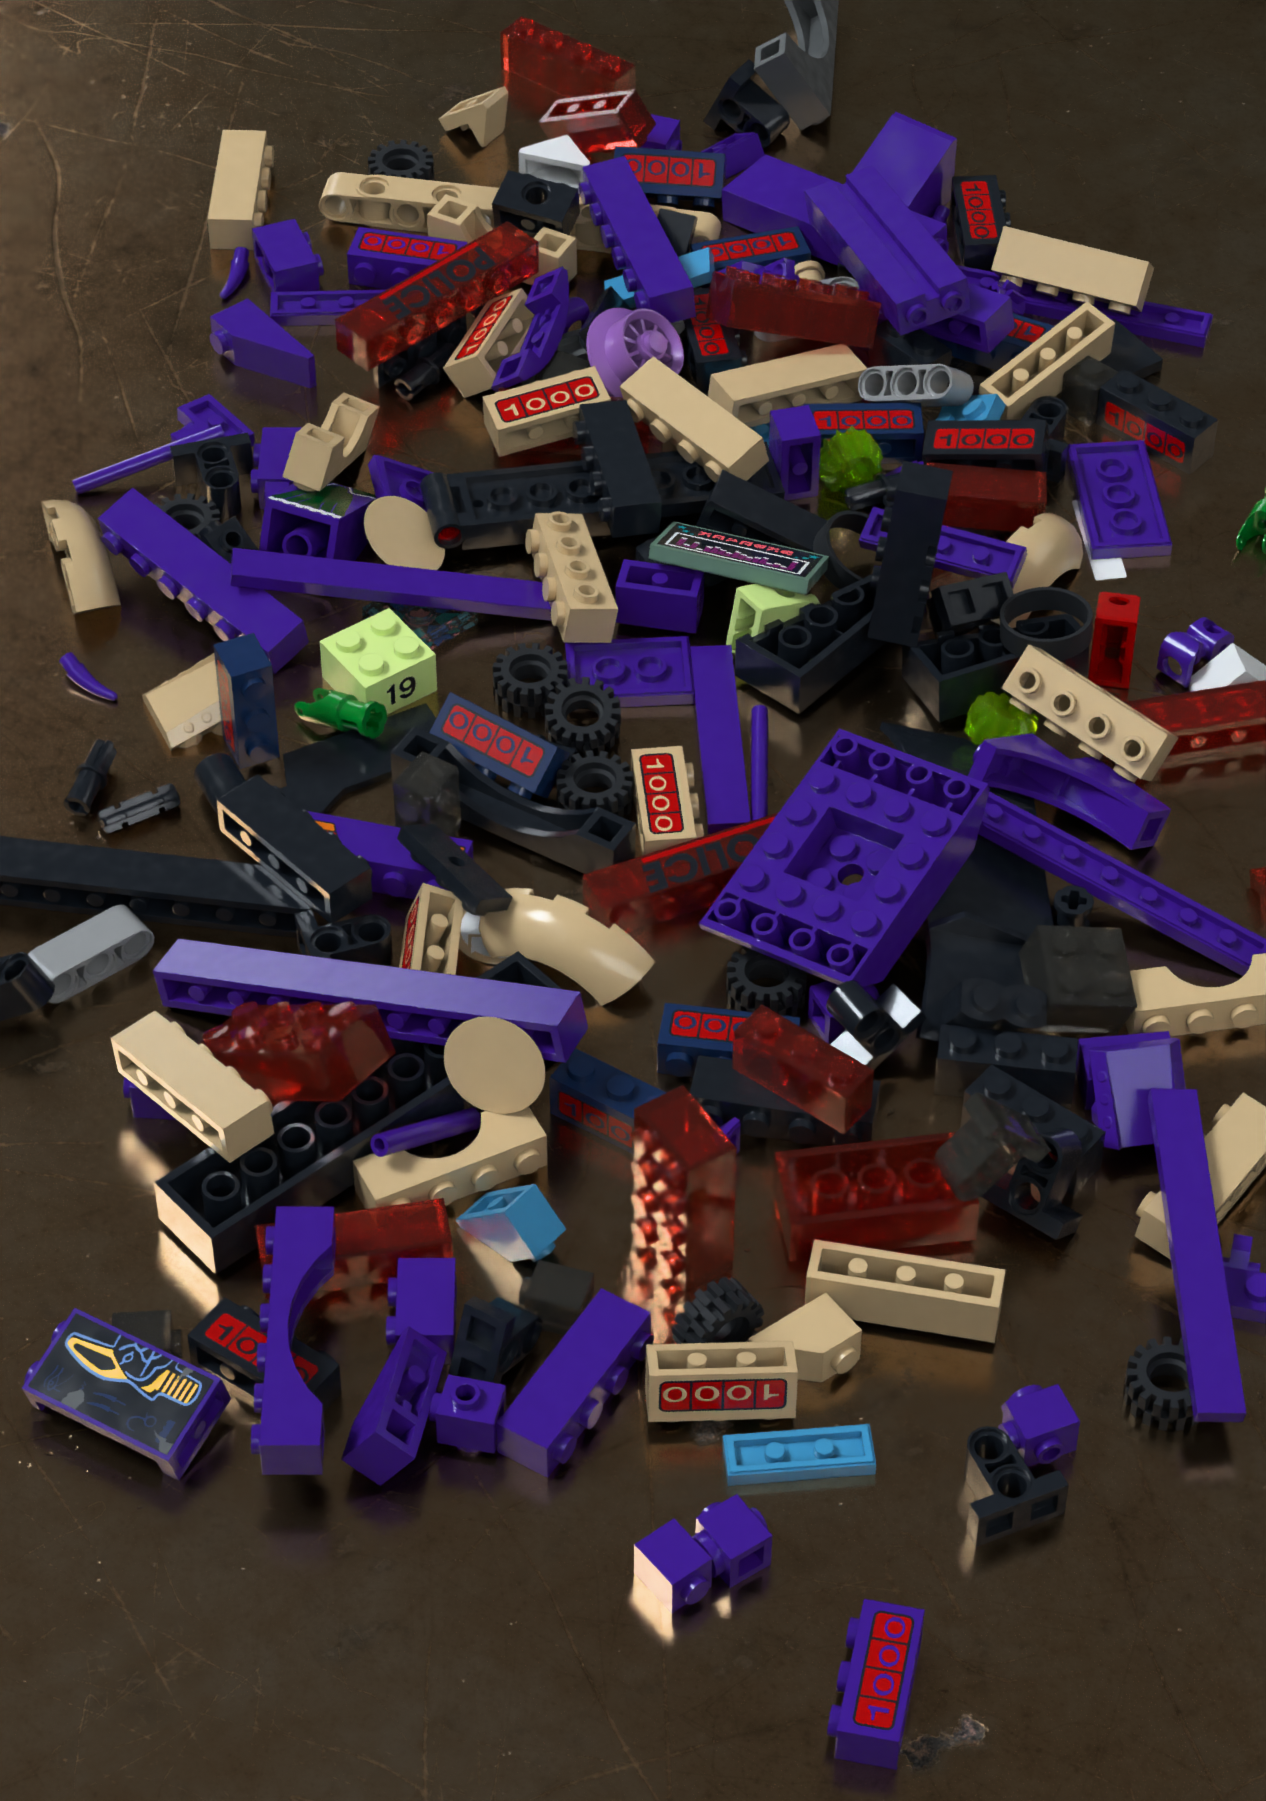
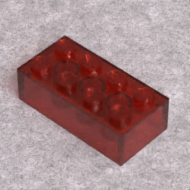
[705,266,881,349]
[198,1001,396,1102]
[631,1085,737,1293]
[773,1131,979,1261]

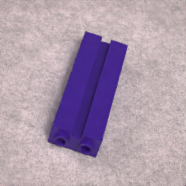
[722,154,949,270]
[804,165,971,336]

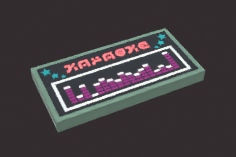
[648,521,829,595]

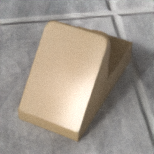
[439,86,508,147]

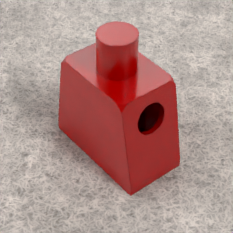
[1088,592,1141,689]

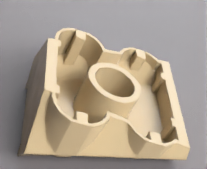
[142,653,223,750]

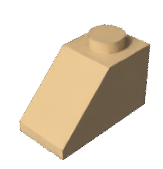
[749,1293,862,1382]

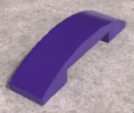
[491,266,569,392]

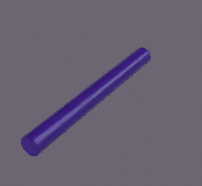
[72,425,225,495]
[751,705,768,837]

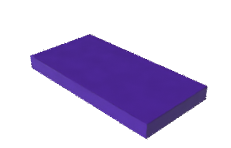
[1067,440,1172,560]

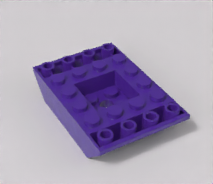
[699,728,990,987]

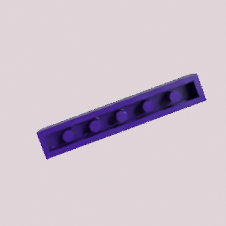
[579,156,696,323]
[97,487,309,674]

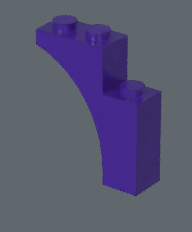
[968,733,1171,850]

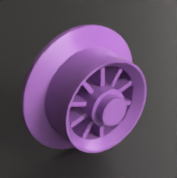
[586,308,684,401]

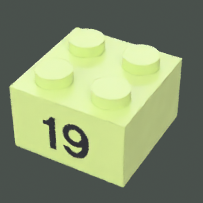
[320,608,437,715]

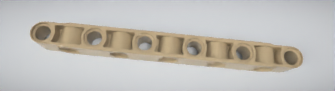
[319,172,721,253]

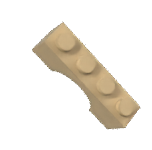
[427,194,577,285]
[283,393,380,492]
[1118,953,1266,1037]
[353,1106,547,1230]

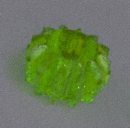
[819,426,883,495]
[964,692,1039,745]

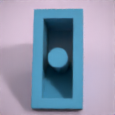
[456,1184,567,1262]

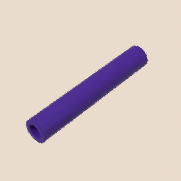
[371,1107,481,1157]

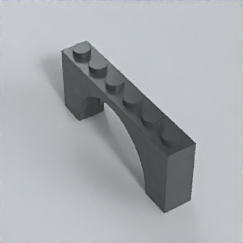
[754,0,839,130]

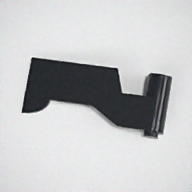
[194,703,436,851]

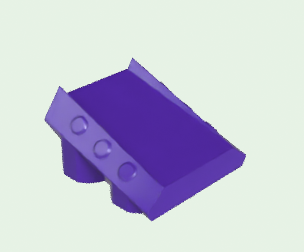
[1089,1038,1186,1150]

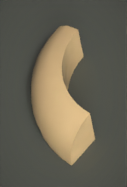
[41,500,121,615]
[991,513,1083,628]
[479,888,656,1006]

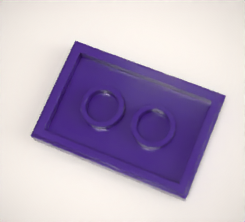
[565,636,695,707]

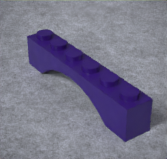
[251,1206,337,1475]

